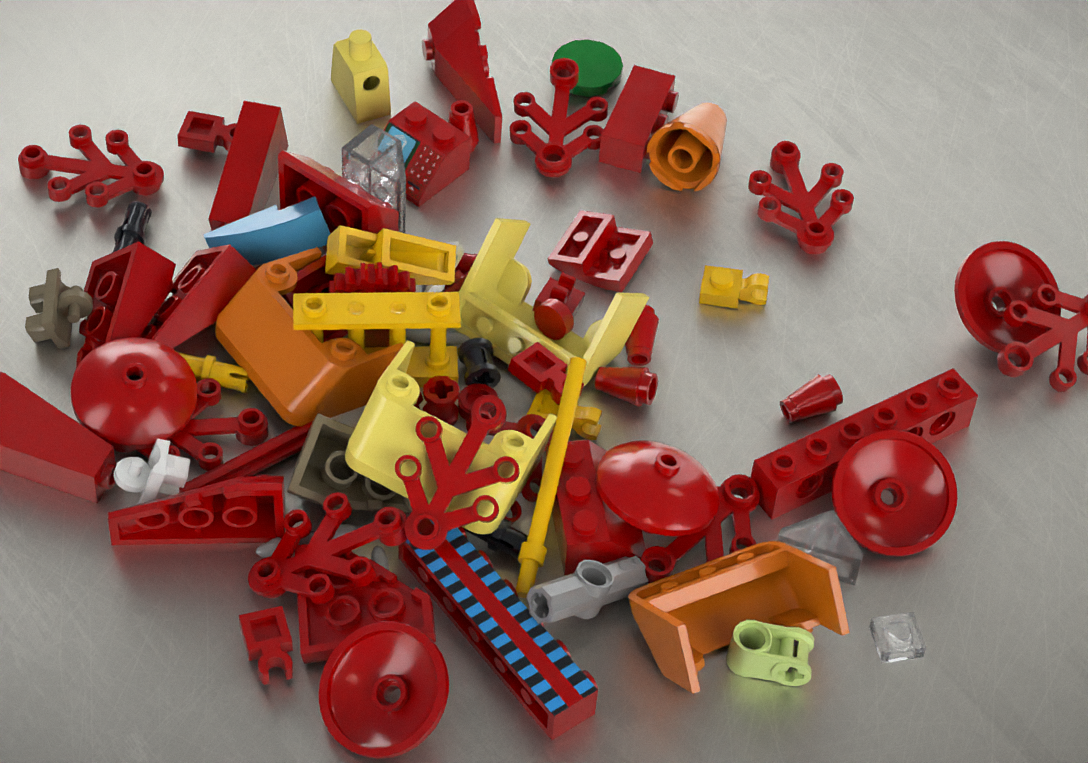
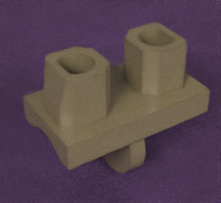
[25,268,93,349]

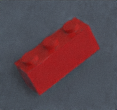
[599,65,679,173]

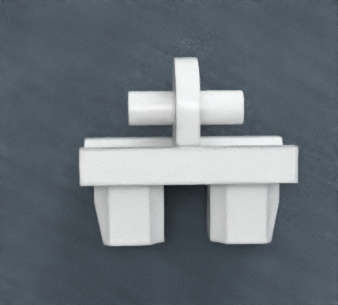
[114,438,190,504]

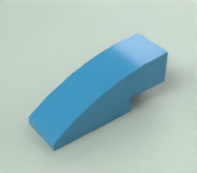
[203,196,331,266]

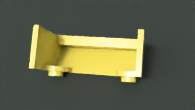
[455,218,649,386]
[345,340,557,534]

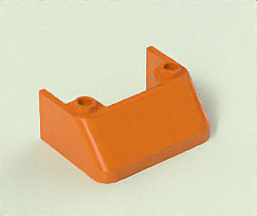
[215,247,404,427]
[628,541,850,694]

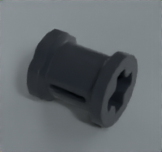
[457,338,501,388]

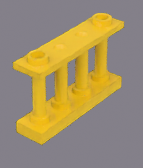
[293,292,461,388]

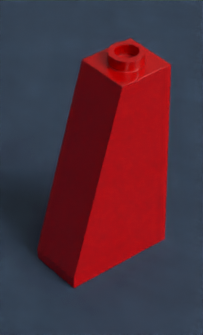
[208,100,289,231]
[0,372,117,504]

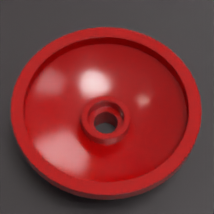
[954,241,1061,353]
[71,337,197,449]
[832,430,958,557]
[595,440,720,536]
[319,621,449,759]

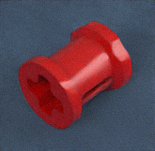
[423,375,460,426]

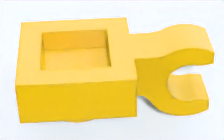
[699,265,770,309]
[527,389,602,440]

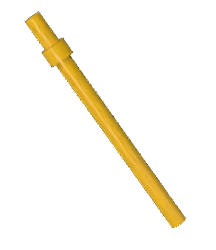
[515,357,587,598]

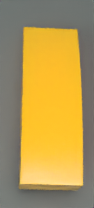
[325,225,456,285]

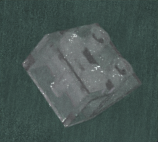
[341,124,406,233]

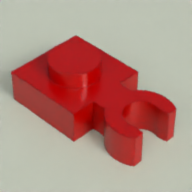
[177,111,237,153]
[508,342,584,405]
[238,606,293,685]

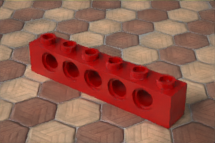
[750,368,978,520]

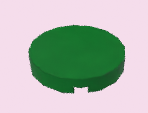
[552,39,623,97]

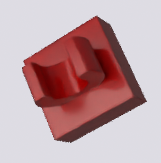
[532,272,585,318]

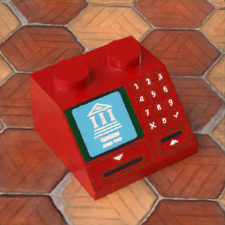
[364,101,471,207]

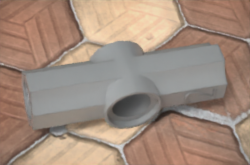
[526,556,648,624]

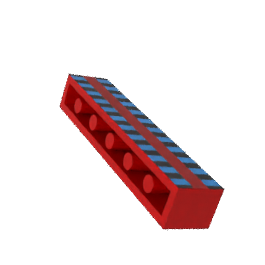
[398,520,598,740]

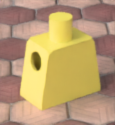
[331,29,391,124]

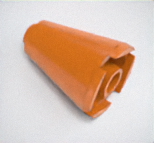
[647,102,727,191]

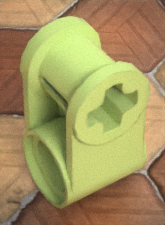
[726,620,814,686]

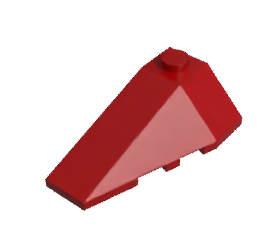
[422,0,502,144]
[76,242,176,368]
[139,244,257,349]
[108,474,285,545]

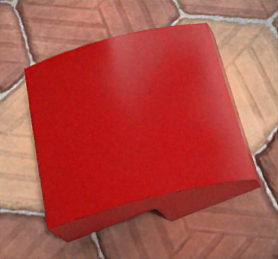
[547,210,653,293]

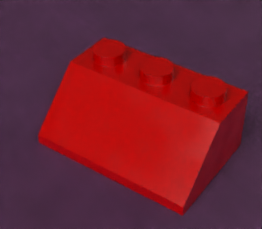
[278,150,399,234]
[545,440,646,576]

